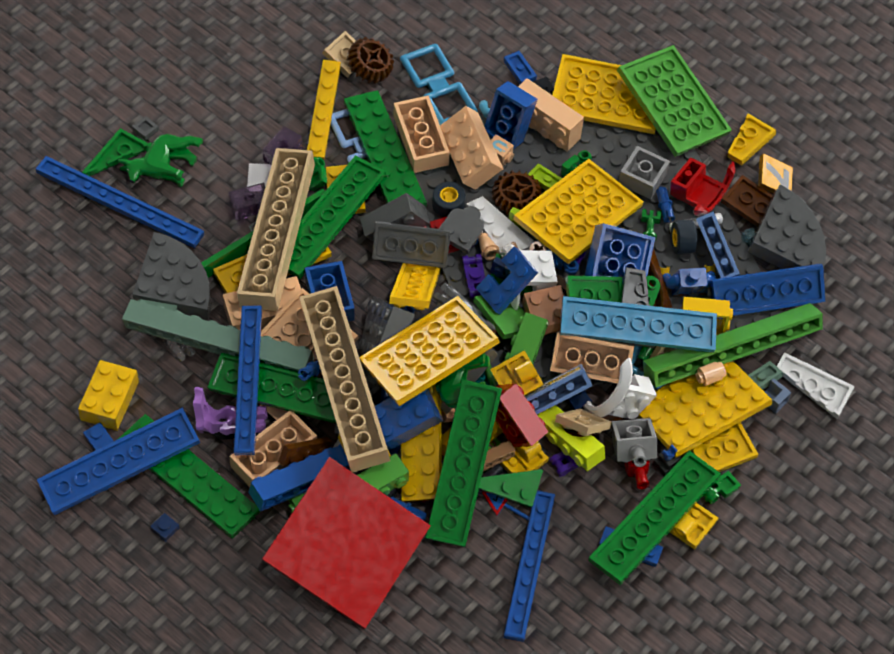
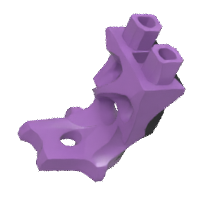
[193,387,268,440]

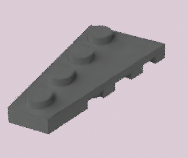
[620,267,655,348]

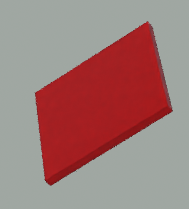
[261,457,431,629]

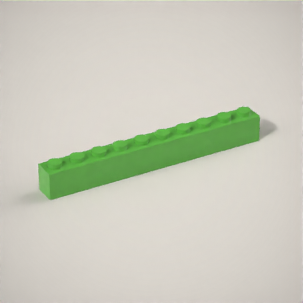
[643,303,823,388]

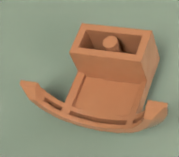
[521,285,564,336]

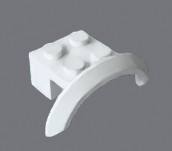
[501,243,557,310]
[583,358,657,420]

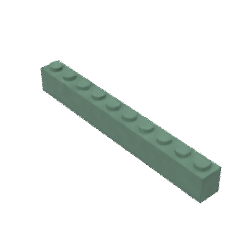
[122,299,314,373]

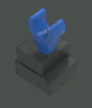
[653,444,681,476]

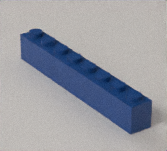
[249,444,400,511]

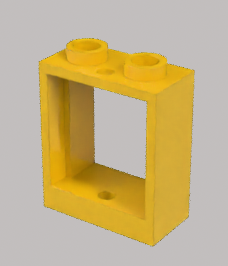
[681,297,733,335]

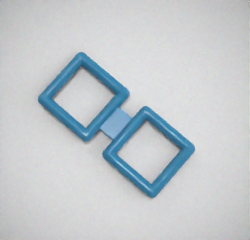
[400,44,478,125]

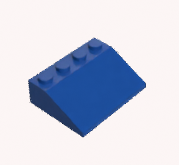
[584,223,655,281]

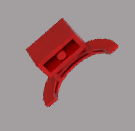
[670,157,735,217]

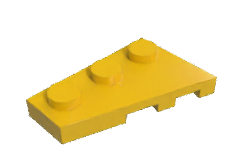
[727,113,776,166]

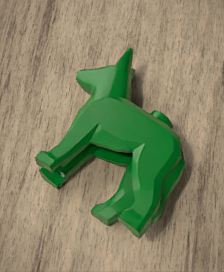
[118,134,203,187]
[436,353,490,409]

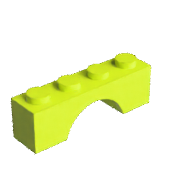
[537,405,605,471]

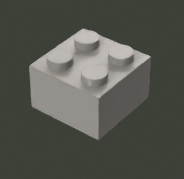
[619,146,670,199]

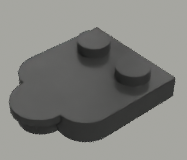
[439,206,484,254]

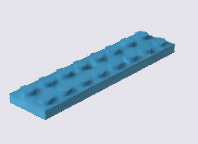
[560,296,717,352]

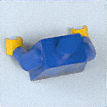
[660,264,716,296]

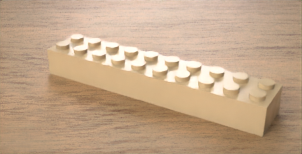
[237,148,315,311]
[299,286,390,472]

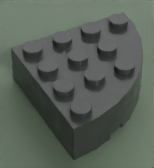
[747,184,826,269]
[133,232,211,321]
[358,296,415,386]

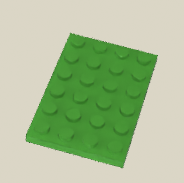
[617,45,732,157]

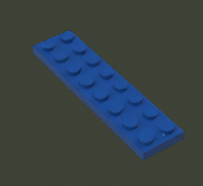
[37,408,200,515]

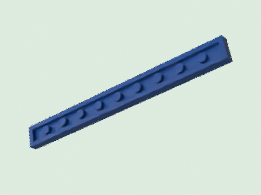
[36,156,204,249]

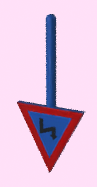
[482,491,536,522]

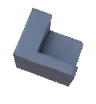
[765,379,791,414]

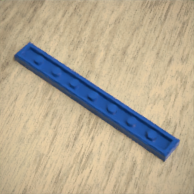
[234,305,262,455]
[504,490,555,642]

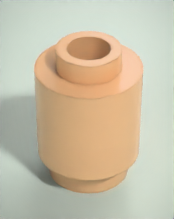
[696,362,726,386]

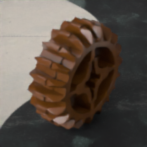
[346,37,394,84]
[492,169,542,215]

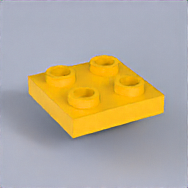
[490,350,544,396]
[500,441,549,474]
[670,503,718,550]

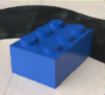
[484,81,538,149]
[305,261,355,321]
[374,388,443,449]

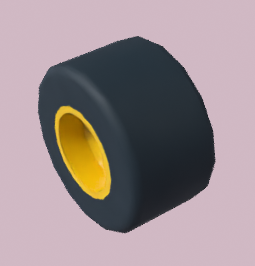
[432,182,466,217]
[671,220,697,254]

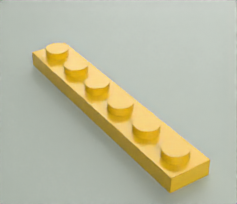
[307,60,341,160]

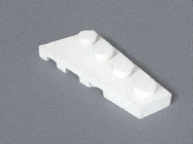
[466,196,535,259]
[777,352,855,419]

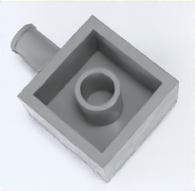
[611,418,657,467]

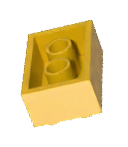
[78,360,139,431]

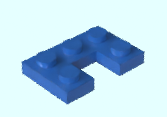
[476,246,538,314]

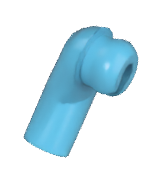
[479,100,490,118]

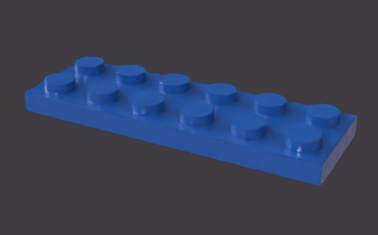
[711,264,826,318]

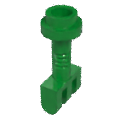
[641,209,661,241]

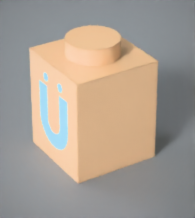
[491,134,514,167]

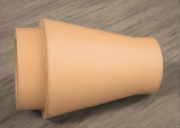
[478,233,499,260]

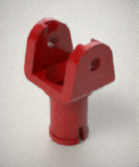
[625,460,650,490]

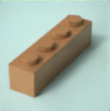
[483,441,516,471]

